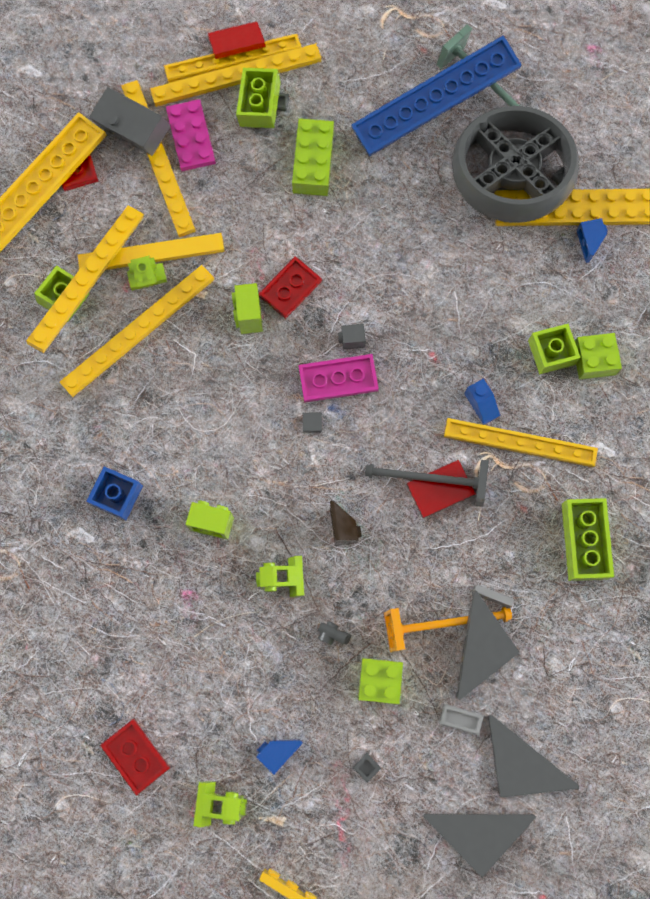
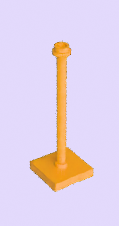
[384,607,512,652]

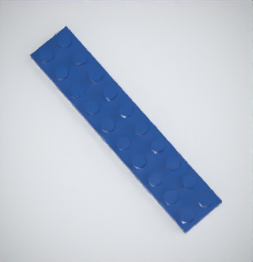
[351,35,522,157]

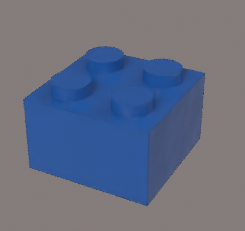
[86,466,143,521]

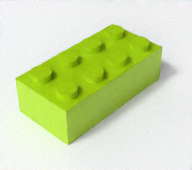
[292,118,334,196]
[562,498,614,581]

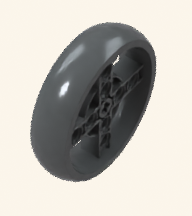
[452,106,579,223]

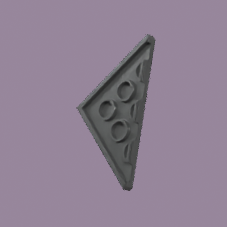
[456,590,520,700]
[488,715,579,798]
[423,813,536,877]

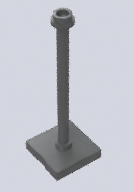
[365,460,489,507]

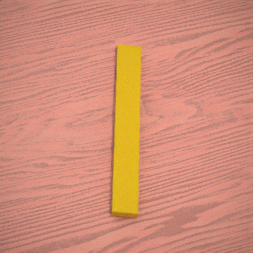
[164,33,301,83]
[77,233,225,270]
[444,418,598,467]

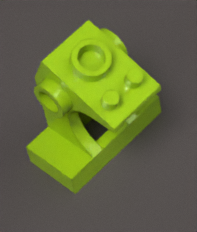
[127,255,167,291]
[256,556,304,598]
[193,781,247,827]

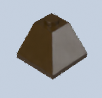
[330,501,362,546]

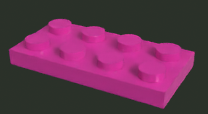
[166,99,216,172]
[298,354,379,403]

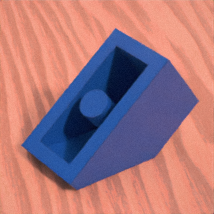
[576,218,607,263]
[464,378,500,425]
[256,739,303,775]

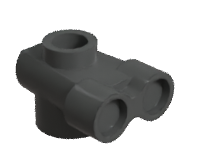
[318,621,351,645]

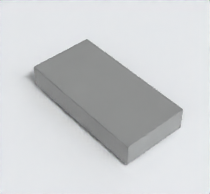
[471,585,514,608]
[439,704,484,735]

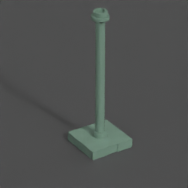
[436,24,520,106]

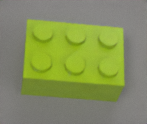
[236,68,281,128]

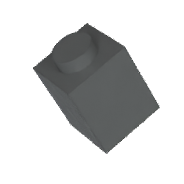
[338,324,366,350]

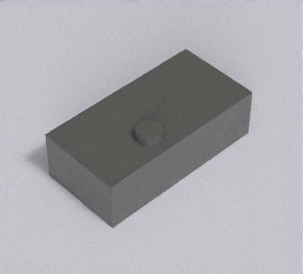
[89,87,171,156]

